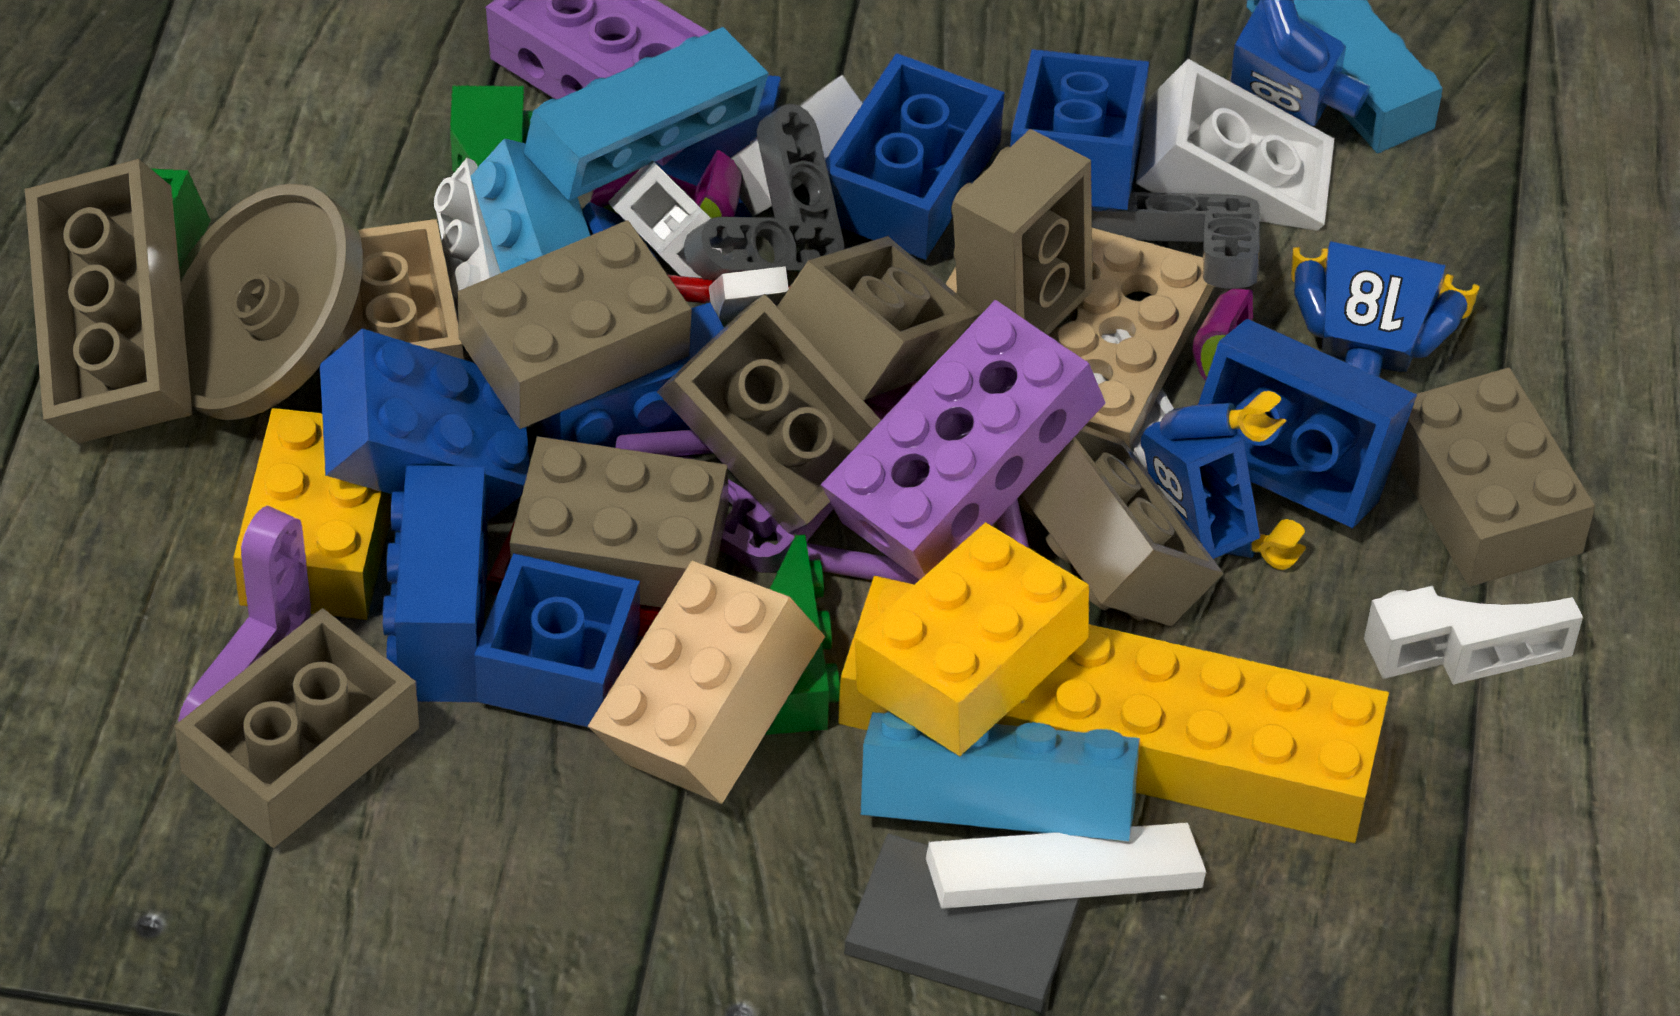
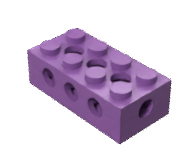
[486,0,710,166]
[821,300,1106,580]

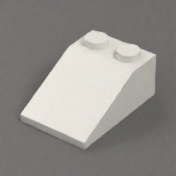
[1136,59,1334,231]

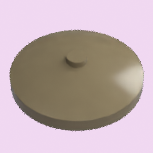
[179,184,363,420]

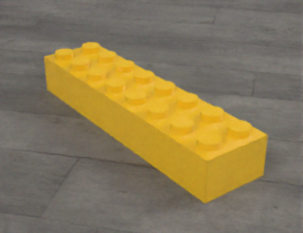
[838,576,1389,843]

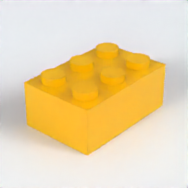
[233,408,392,620]
[855,522,1089,756]

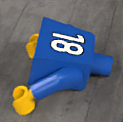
[1231,0,1370,126]
[1291,241,1479,377]
[1141,391,1306,570]

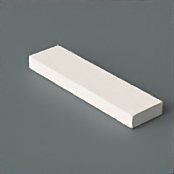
[926,823,1206,909]

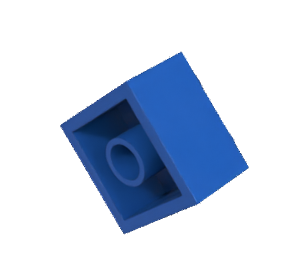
[474,553,640,727]

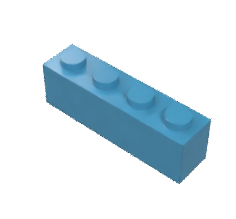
[1246,0,1443,153]
[524,27,769,201]
[470,138,590,273]
[861,712,1140,841]

